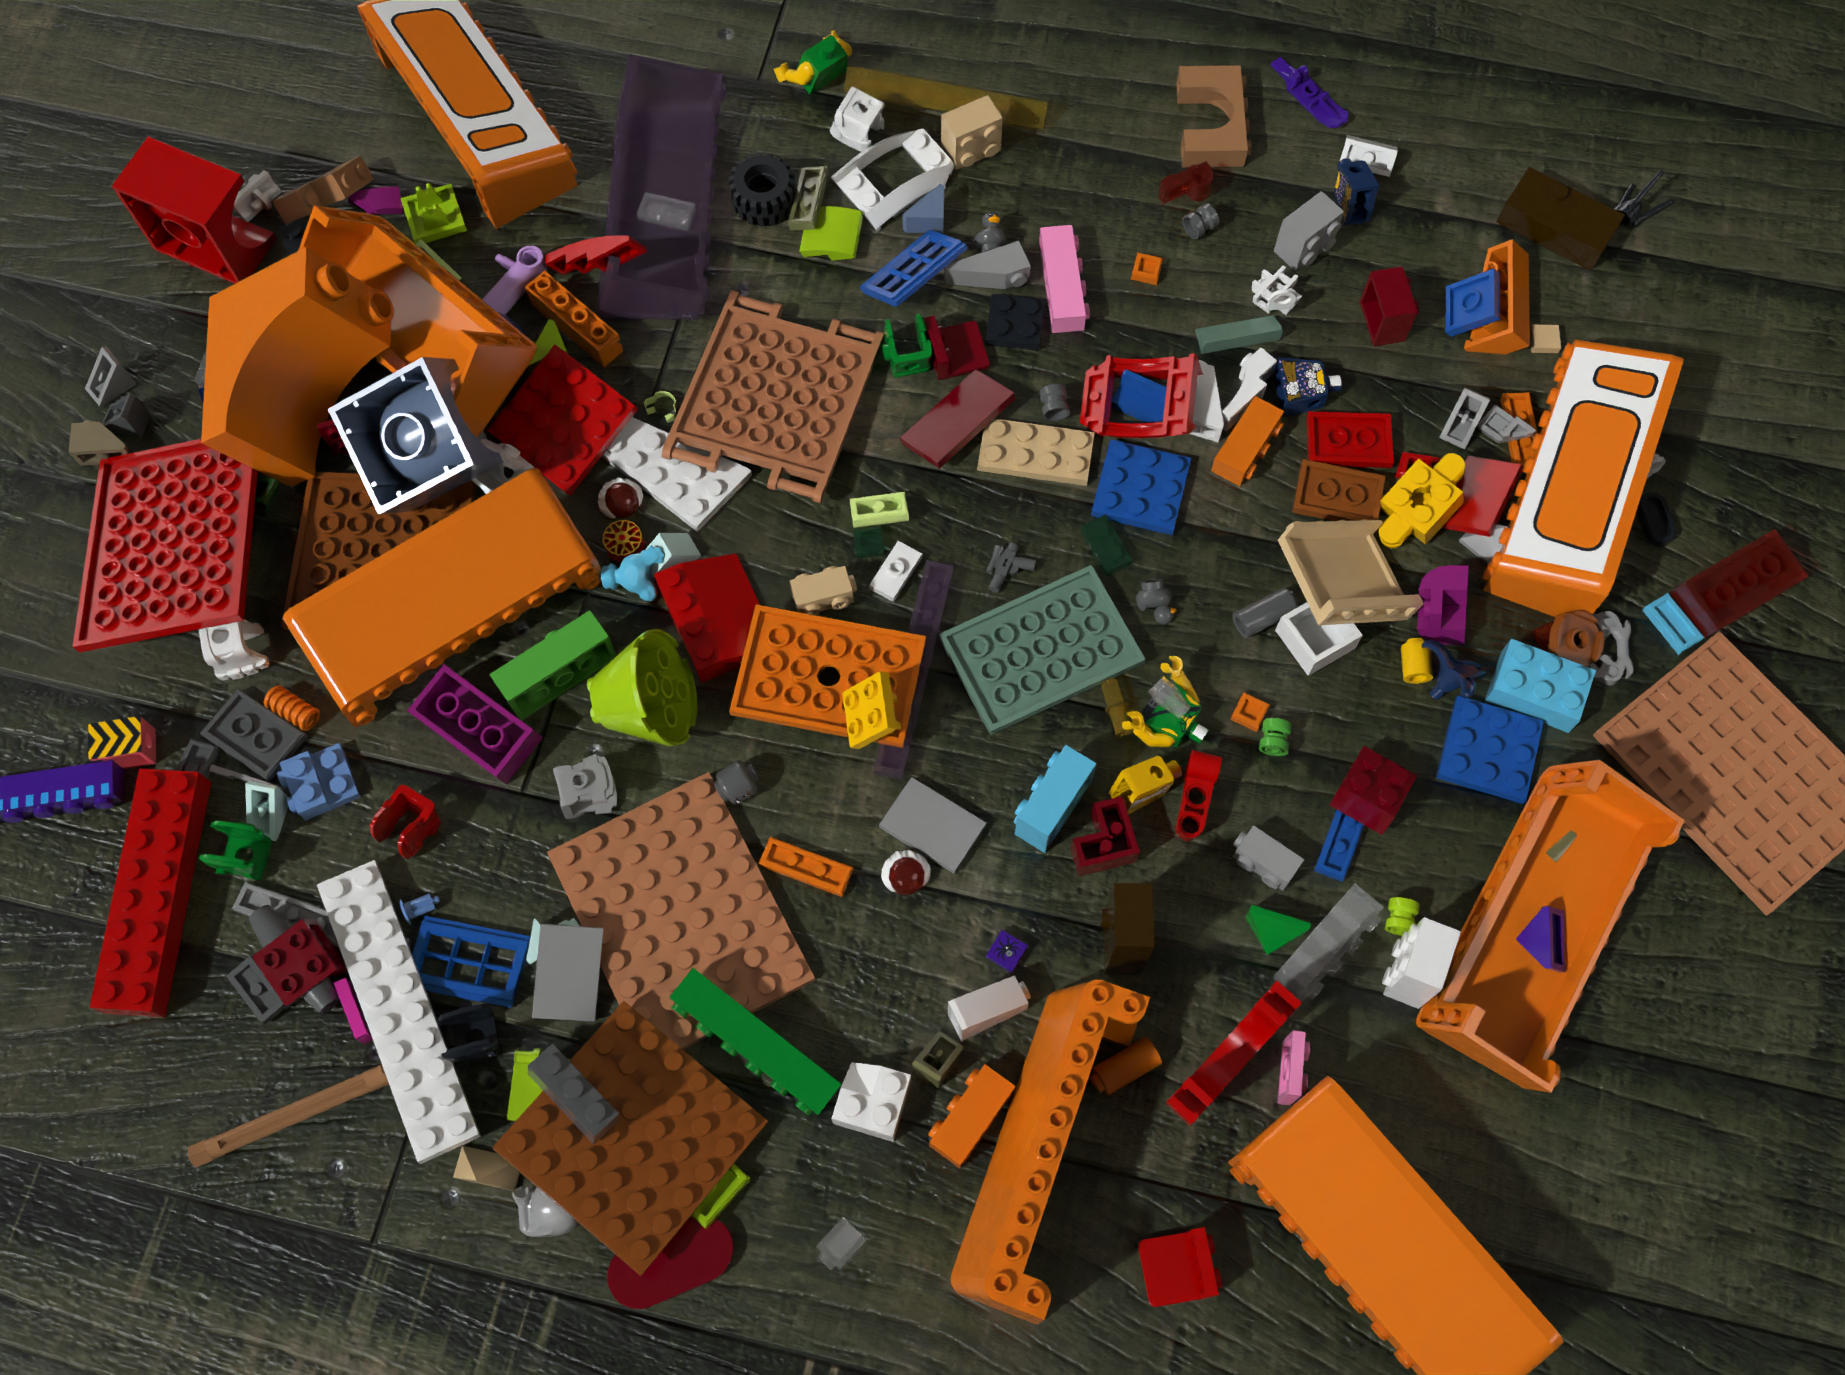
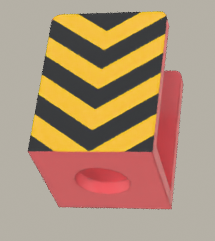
[88,716,156,769]

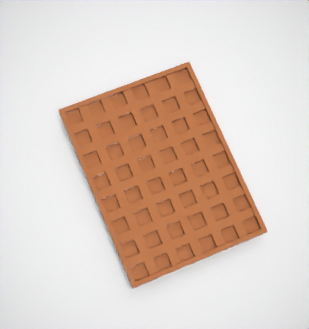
[1593,631,1845,915]
[547,772,816,1050]

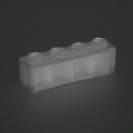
[1273,883,1384,1002]

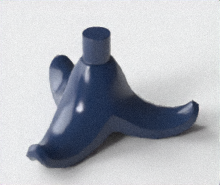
[1421,640,1487,700]

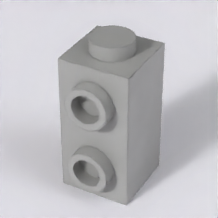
[1232,825,1304,891]

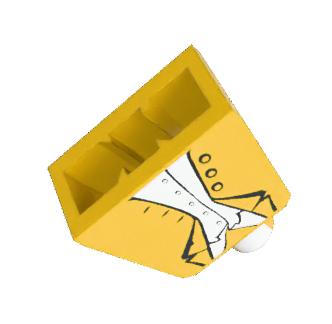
[1108,756,1182,815]

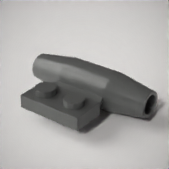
[226,905,340,1024]

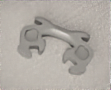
[1588,611,1634,685]

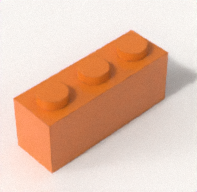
[1211,396,1284,487]
[928,1064,1016,1169]

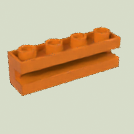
[525,270,623,368]

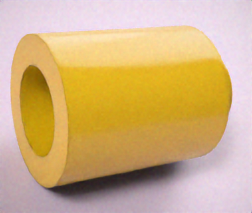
[1401,638,1433,684]

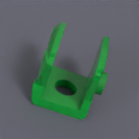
[882,313,932,378]
[199,821,272,881]

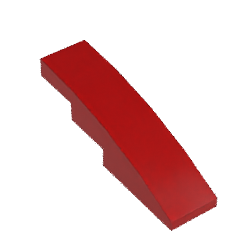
[545,235,647,275]

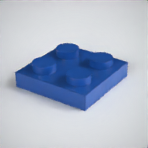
[1445,268,1500,337]

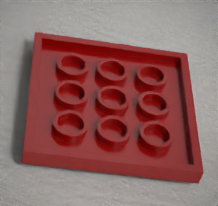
[487,344,638,496]

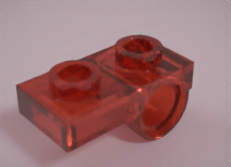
[1158,161,1213,204]

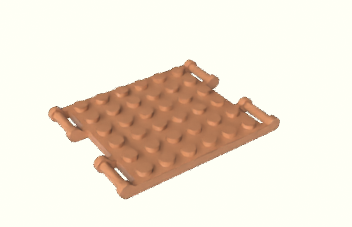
[662,290,885,504]

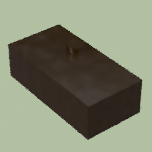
[1496,167,1625,271]
[1100,883,1155,975]

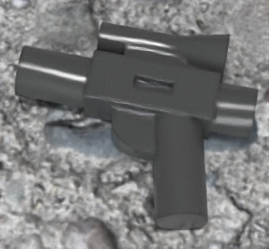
[986,543,1036,593]

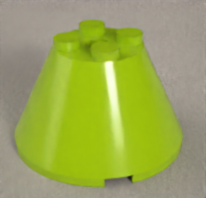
[587,629,697,746]

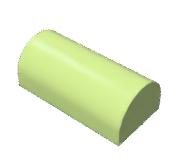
[850,492,909,528]

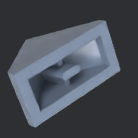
[903,183,944,233]

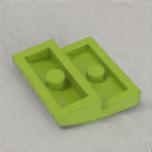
[799,206,864,261]

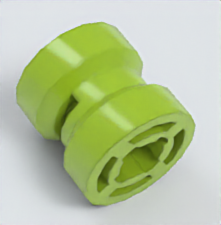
[1385,897,1420,936]

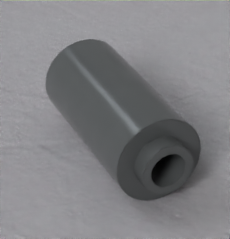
[1232,588,1299,639]

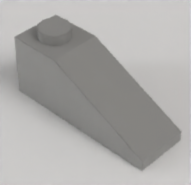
[944,241,1031,289]

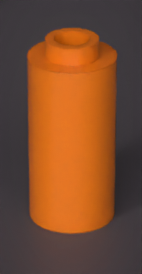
[1090,1037,1162,1096]

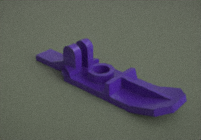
[1270,57,1348,128]

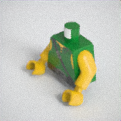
[773,30,852,95]
[1122,656,1209,747]

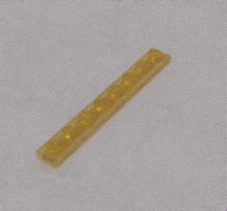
[844,65,1049,129]

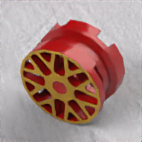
[603,520,645,565]

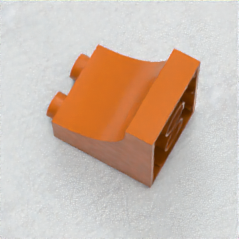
[201,247,394,487]

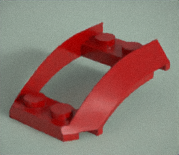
[1080,353,1203,438]

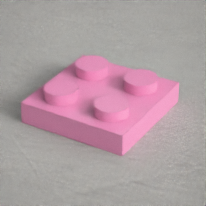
[1277,1030,1310,1106]

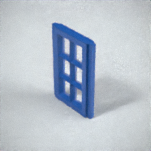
[859,230,968,307]
[412,916,530,1009]

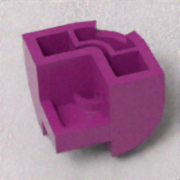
[1417,565,1469,645]

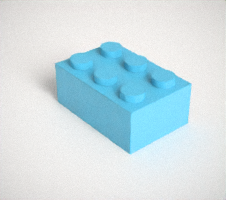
[1484,639,1596,733]
[1013,745,1097,853]

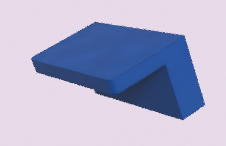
[1111,369,1166,423]

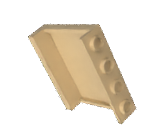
[1278,519,1424,626]

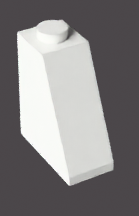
[1189,360,1224,442]
[948,975,1031,1042]

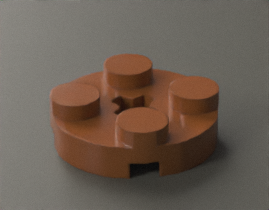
[1548,611,1604,667]

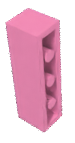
[1039,225,1090,333]

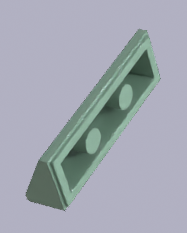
[1195,315,1283,354]

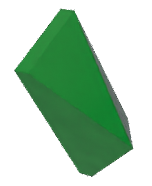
[1245,905,1311,955]

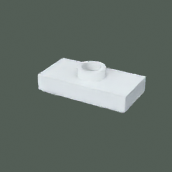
[869,541,922,602]

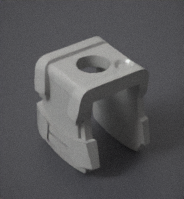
[553,754,617,819]

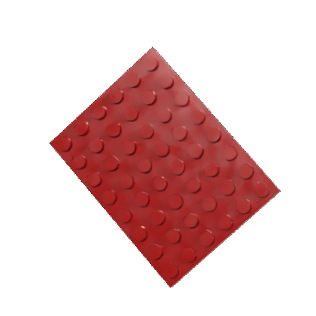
[72,439,258,653]

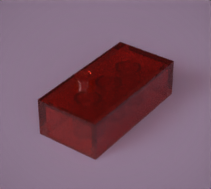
[1669,529,1809,639]

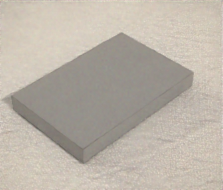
[879,777,987,874]
[532,923,603,1021]

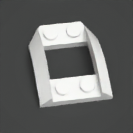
[831,129,954,232]

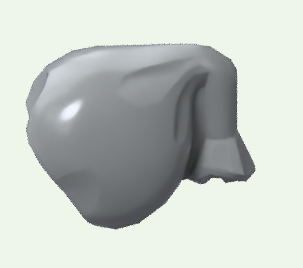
[511,1187,580,1237]

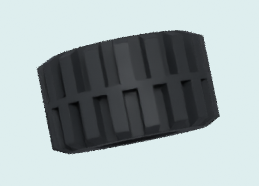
[729,153,796,226]

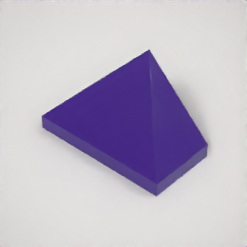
[1516,906,1566,972]

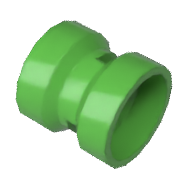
[1259,718,1292,756]

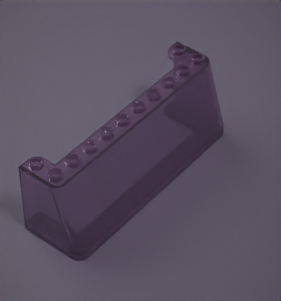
[596,54,726,320]

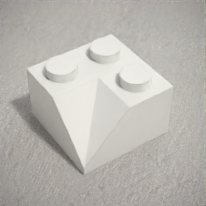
[831,1062,911,1142]

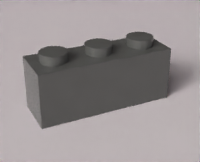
[528,1043,619,1145]

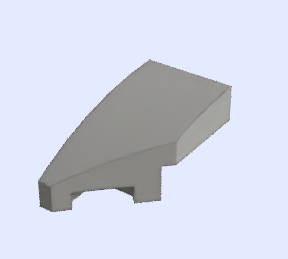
[1477,405,1536,443]

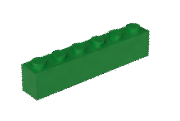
[669,968,841,1116]

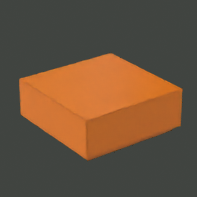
[1131,253,1163,285]
[1230,692,1270,732]

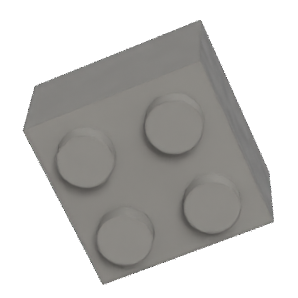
[1274,191,1344,272]

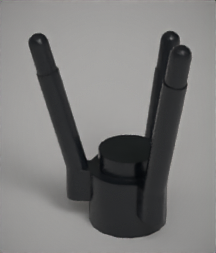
[1614,171,1674,227]

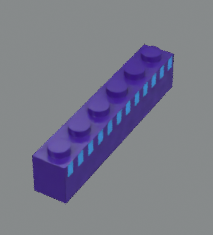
[0,760,125,823]

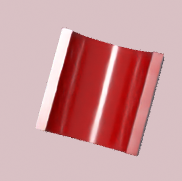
[112,136,277,284]

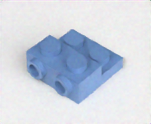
[277,743,361,821]

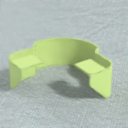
[644,391,677,423]

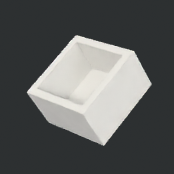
[1275,602,1363,676]

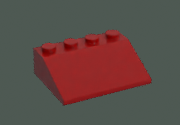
[654,553,760,683]

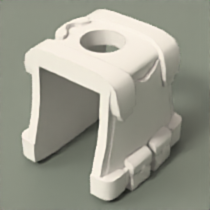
[199,619,269,681]

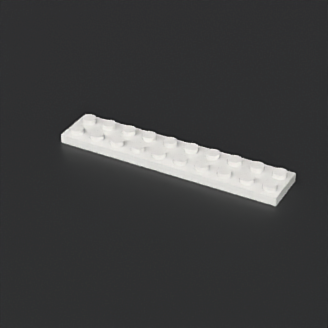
[317,860,481,1164]

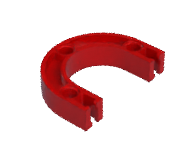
[1166,980,1302,1126]

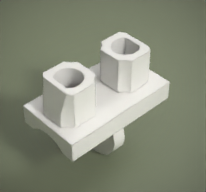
[234,170,282,222]

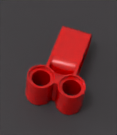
[1175,750,1222,841]

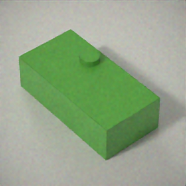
[490,610,617,721]

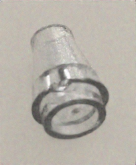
[1148,676,1191,719]

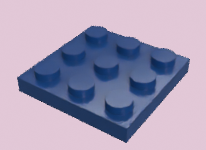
[1091,439,1191,535]
[1436,695,1544,804]

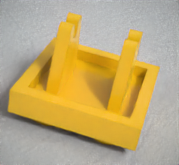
[842,671,901,749]

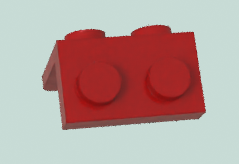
[1138,1227,1222,1307]

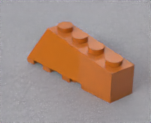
[1464,239,1530,355]

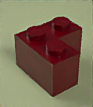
[1070,796,1140,877]

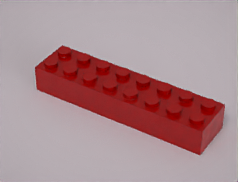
[89,768,211,1018]

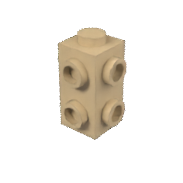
[790,566,857,615]

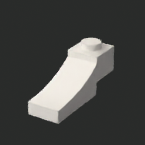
[1222,348,1277,431]

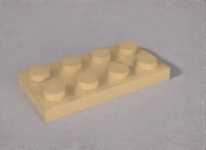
[977,418,1095,486]

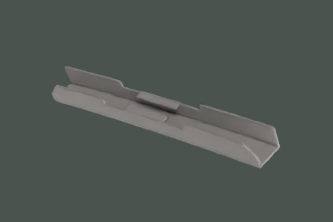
[209,765,285,792]

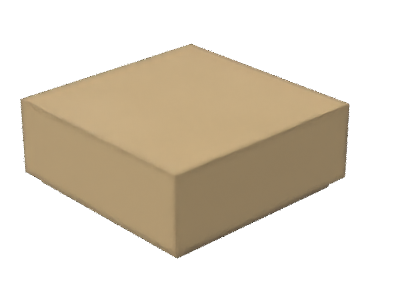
[1530,324,1561,353]

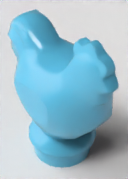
[601,545,665,601]

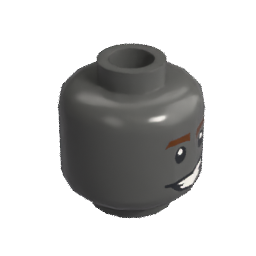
[714,760,760,804]

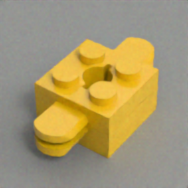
[1378,453,1465,548]

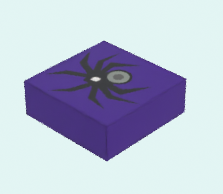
[986,930,1028,973]

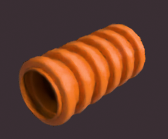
[264,685,320,731]

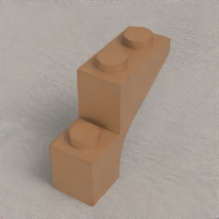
[272,155,374,225]

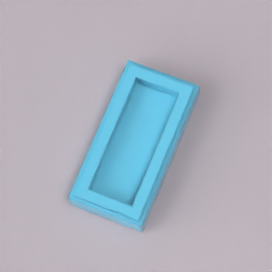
[1642,593,1705,655]

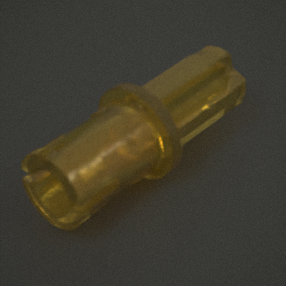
[1101,679,1133,737]

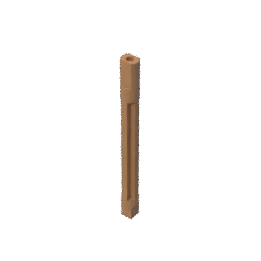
[188,1064,389,1168]

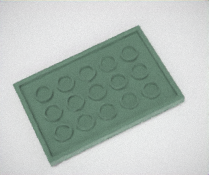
[939,565,1146,735]

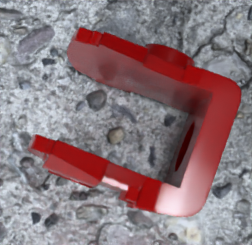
[369,785,441,860]

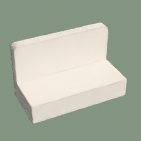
[1340,135,1398,177]

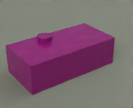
[407,664,543,785]

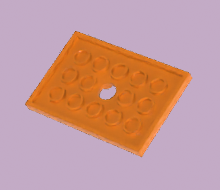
[729,604,926,748]

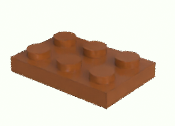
[1292,459,1385,521]

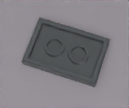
[200,688,308,782]

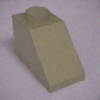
[68,420,132,466]

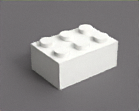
[1382,917,1461,1009]

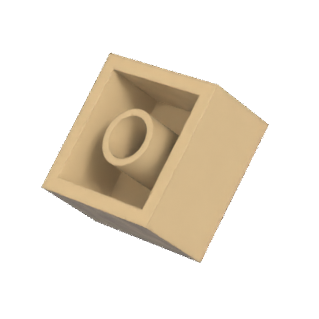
[941,95,1003,171]

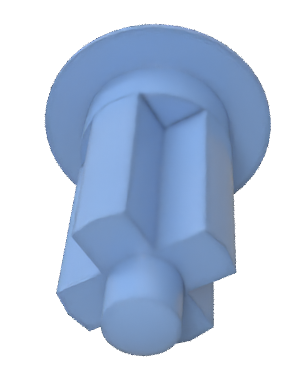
[400,894,440,925]

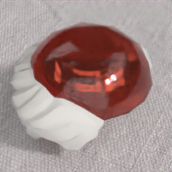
[598,478,643,519]
[881,850,931,895]

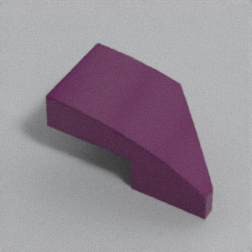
[347,187,403,214]

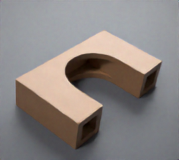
[1176,65,1252,167]

